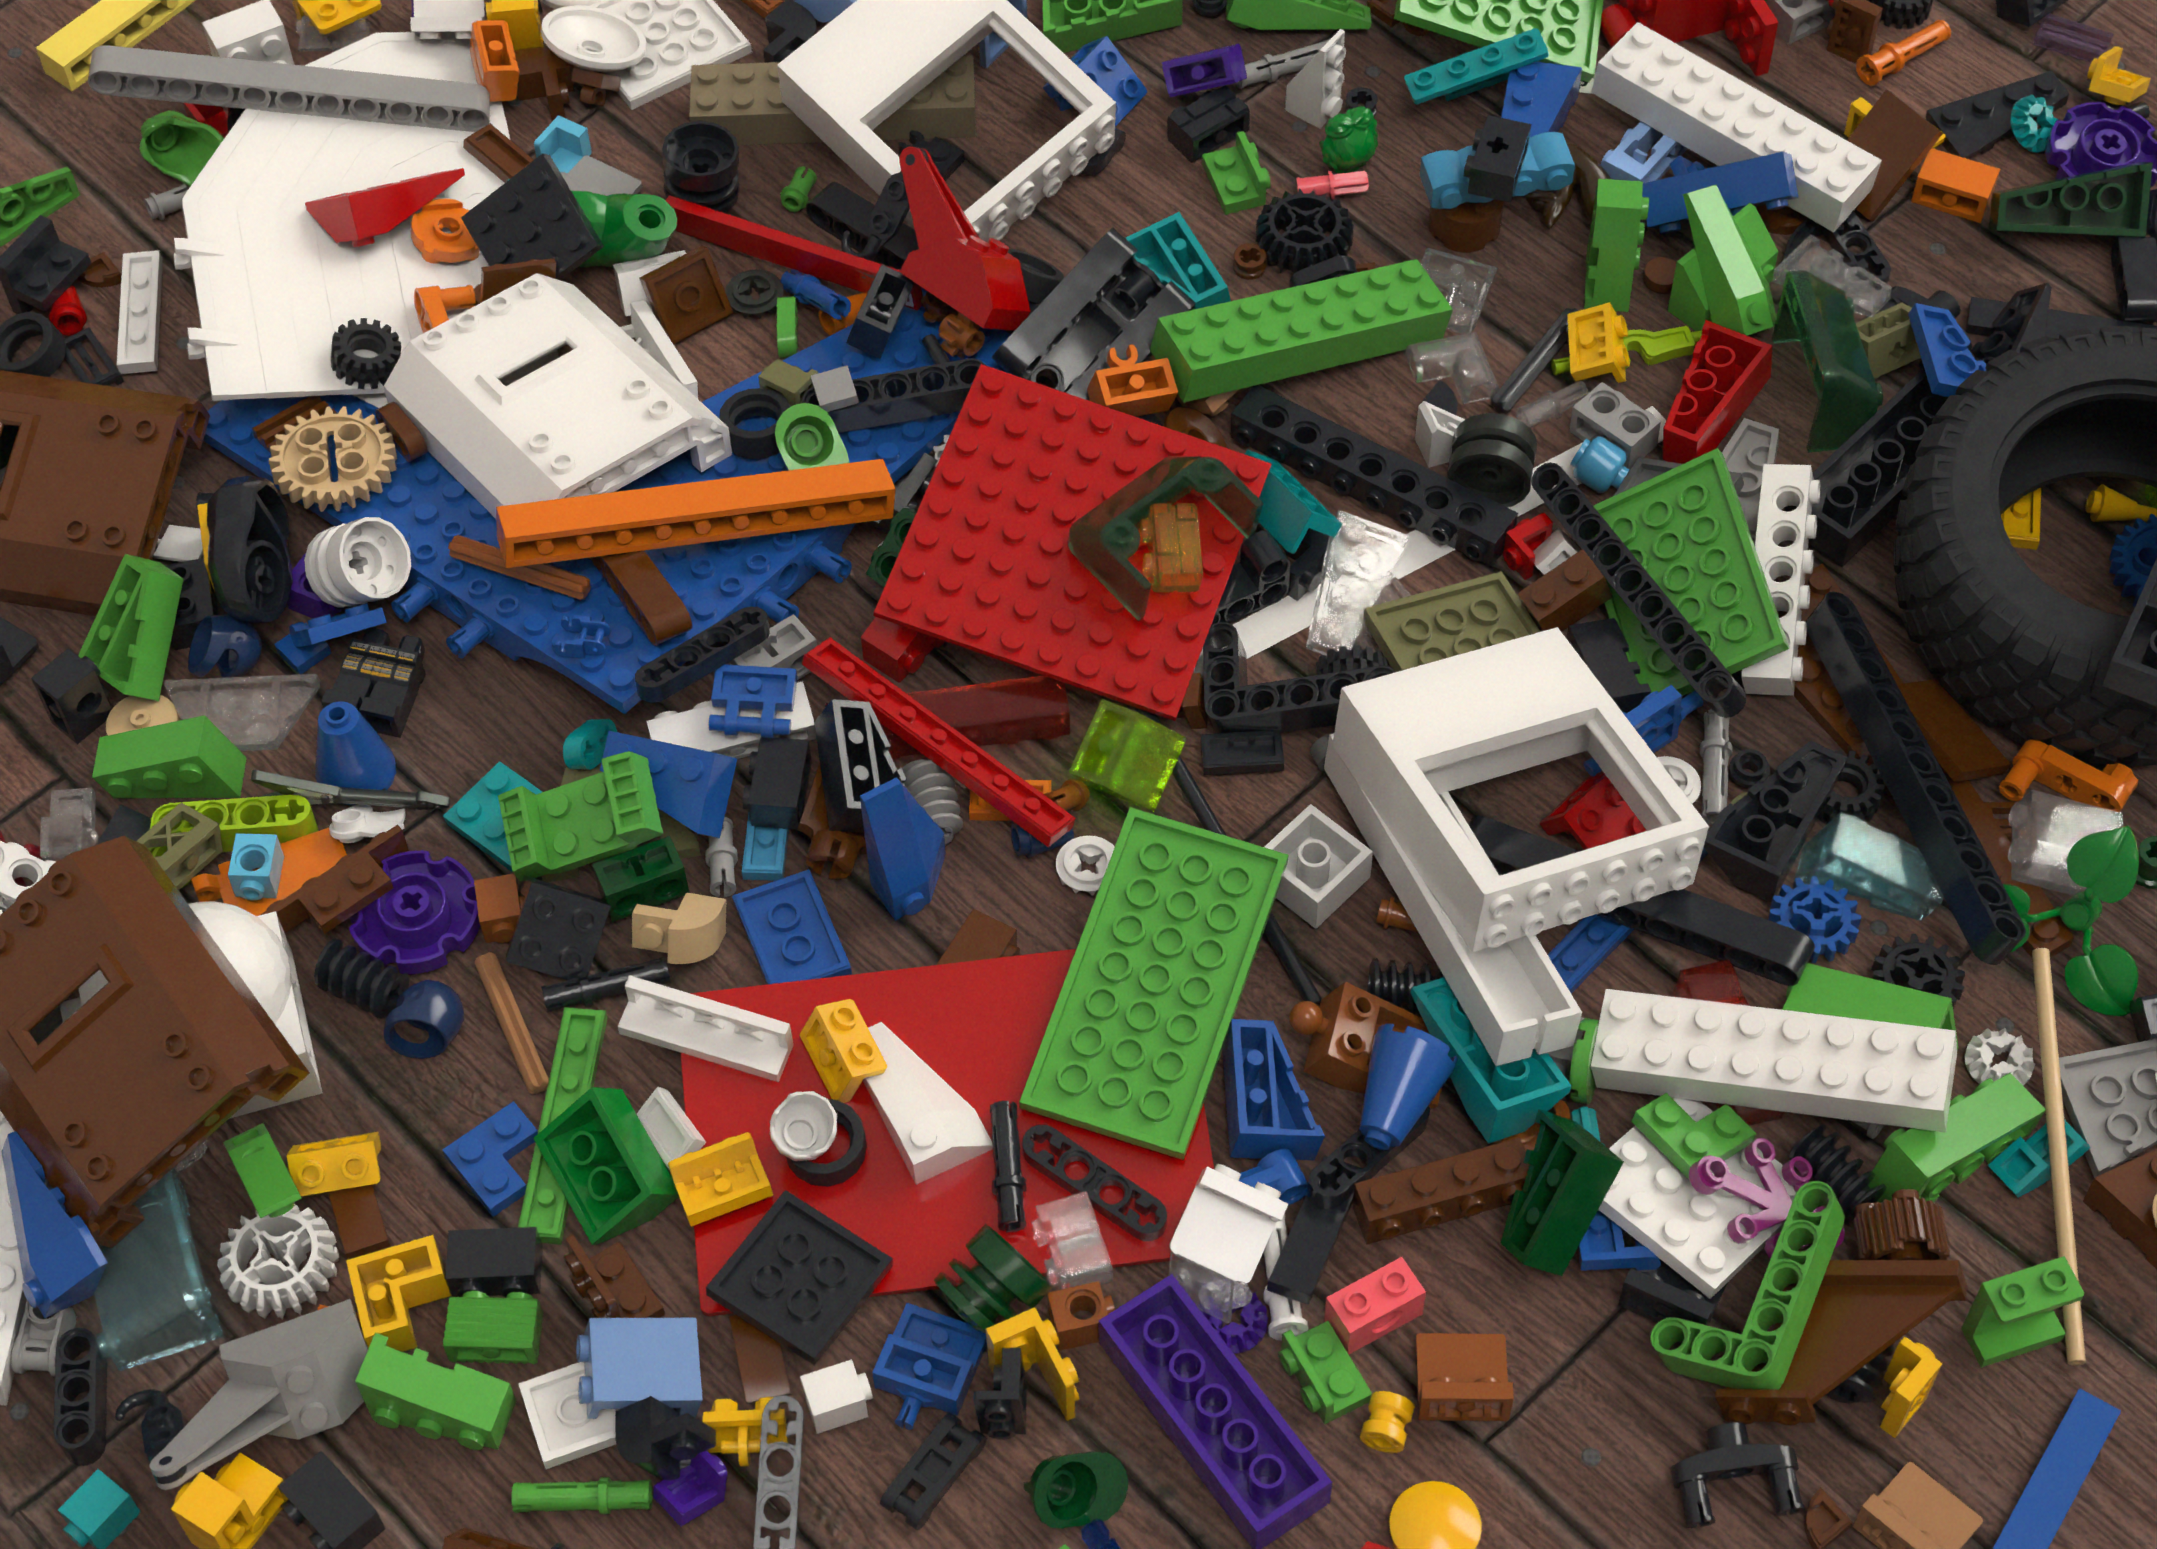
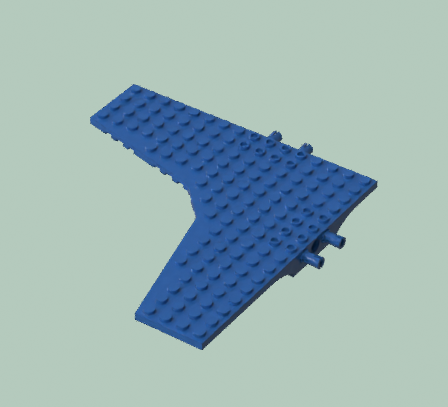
[203,288,1011,714]

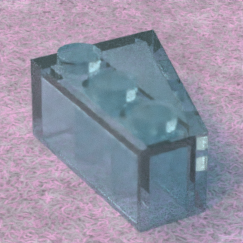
[1793,812,1944,921]

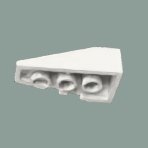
[863,1022,993,1185]

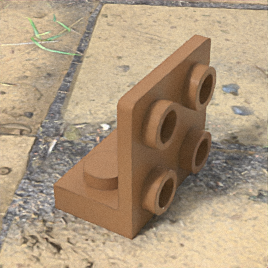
[1853,1462,1983,1549]

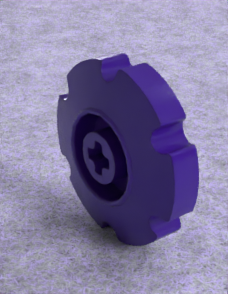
[2046,102,2157,186]
[349,850,480,974]

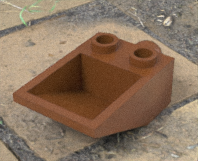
[1289,982,1442,1109]

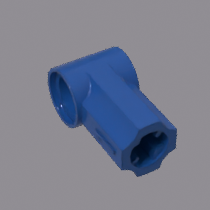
[1239,1148,1308,1205]

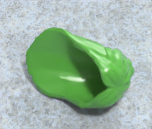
[140,110,225,187]

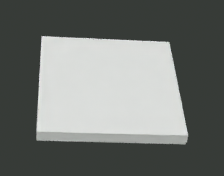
[589,0,752,110]

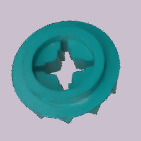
[2011,94,2059,153]

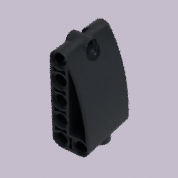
[992,228,1196,401]

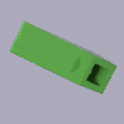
[223,1123,302,1218]

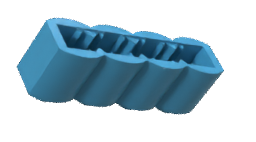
[1420,132,1575,209]

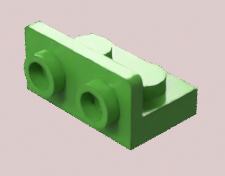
[1202,131,1271,215]
[1278,1321,1372,1425]

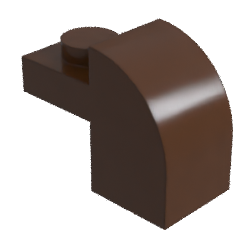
[514,47,574,121]

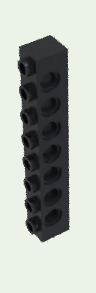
[1231,385,1518,567]

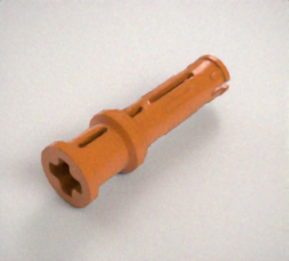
[1856,19,1951,86]

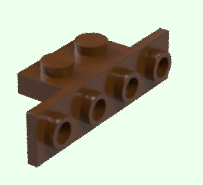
[259,824,409,934]

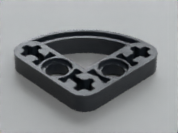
[1781,212,1891,314]

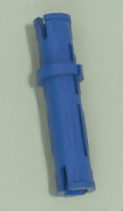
[781,269,851,320]

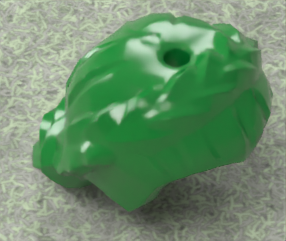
[1319,106,1378,173]

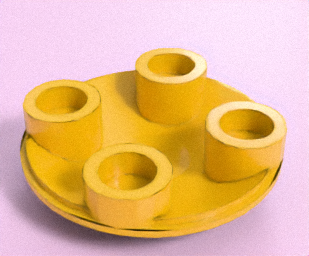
[1389,1481,1482,1549]

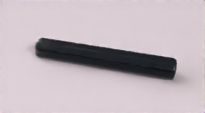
[1491,308,1579,414]

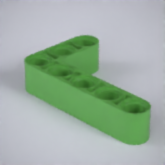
[1650,1181,1845,1390]

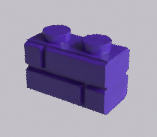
[1162,44,1247,97]

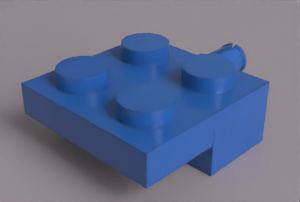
[872,1303,987,1430]

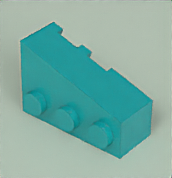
[1125,212,1231,310]

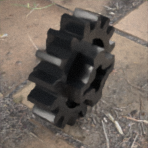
[1871,934,1965,1009]

